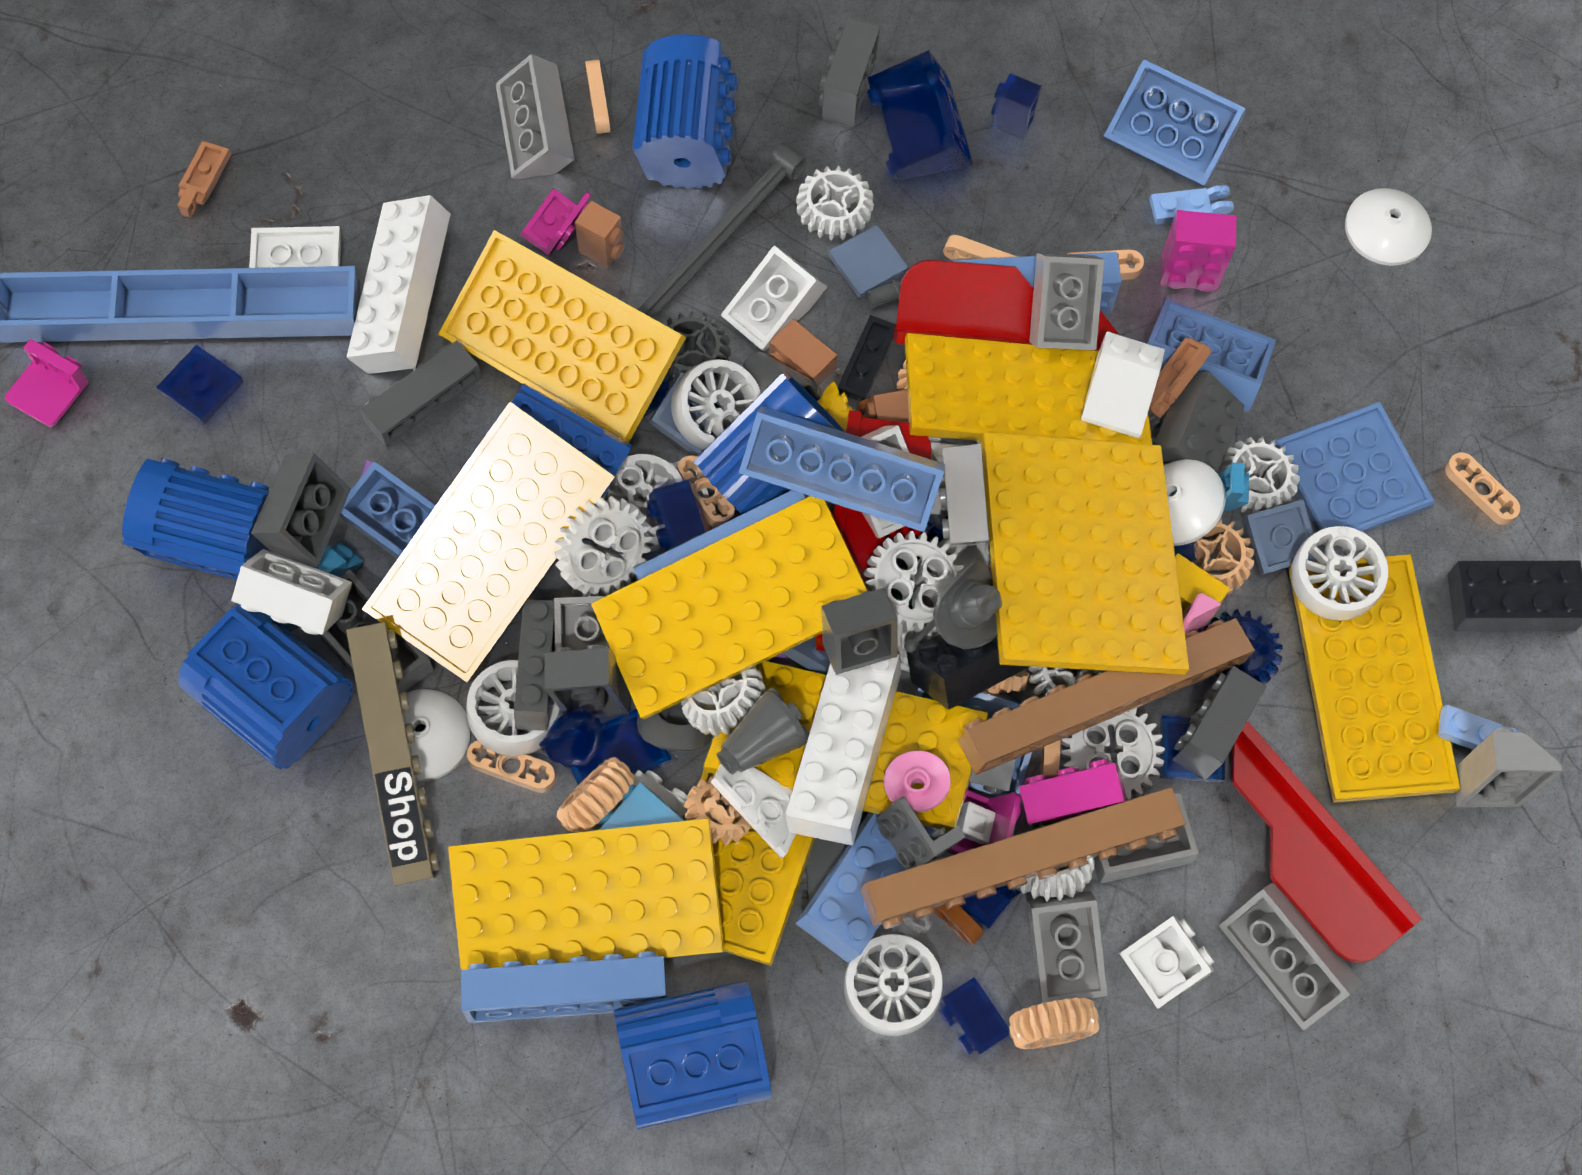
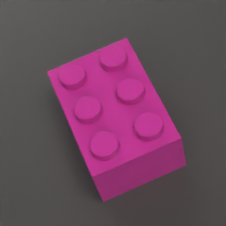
[1160,210,1237,292]
[1019,759,1128,826]

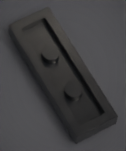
[838,315,896,402]

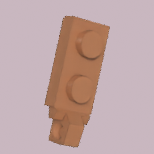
[177,141,231,218]
[1148,337,1212,418]

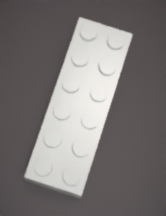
[347,195,450,374]
[785,654,901,846]

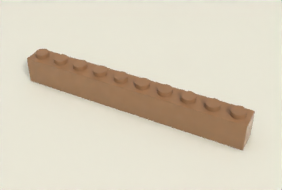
[958,618,1255,775]
[860,787,1186,929]

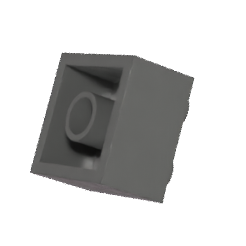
[821,588,897,675]

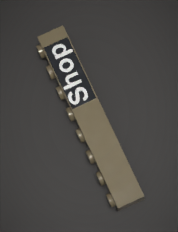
[346,622,440,886]

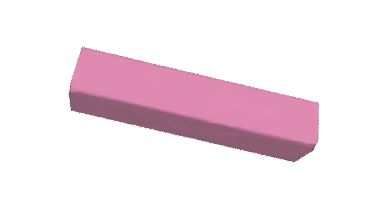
[1183,593,1221,634]

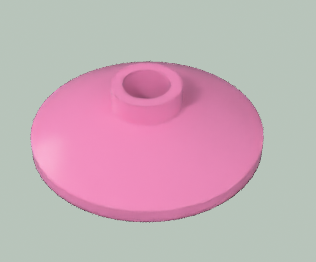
[884,751,951,812]

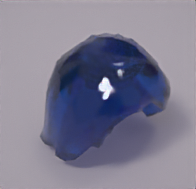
[539,708,603,768]

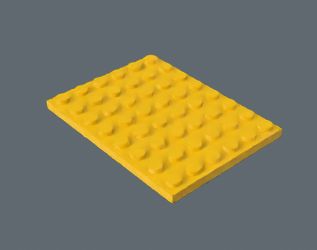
[980,432,1189,675]

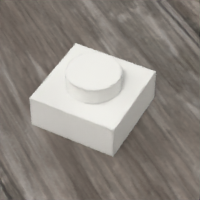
[957,802,995,845]

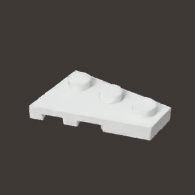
[711,763,796,859]

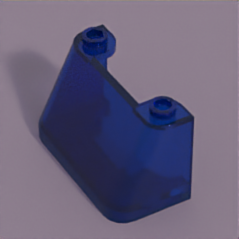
[867,50,973,180]

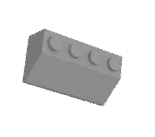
[495,54,575,180]
[1455,728,1563,807]
[1219,882,1364,1031]

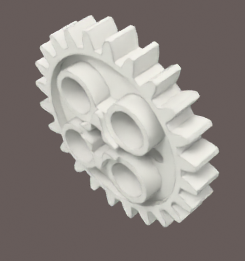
[554,496,652,596]
[863,531,964,635]
[1060,708,1165,800]

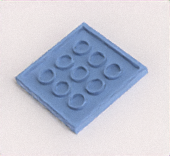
[1275,402,1436,533]

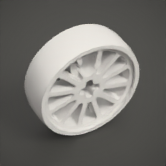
[671,359,761,450]
[603,454,688,547]
[1291,526,1388,621]
[466,660,562,756]
[843,934,943,1036]

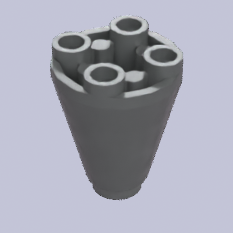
[717,687,809,775]

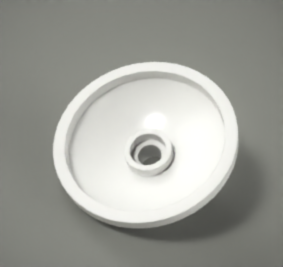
[1345,188,1432,266]
[1163,459,1226,546]
[404,689,471,781]

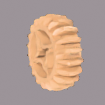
[1174,517,1254,595]
[556,757,635,833]
[1009,997,1099,1050]

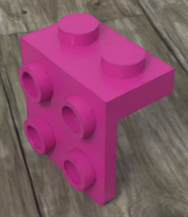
[520,188,592,256]
[5,339,89,427]
[947,790,1021,855]

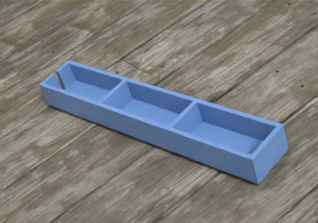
[0,266,361,343]

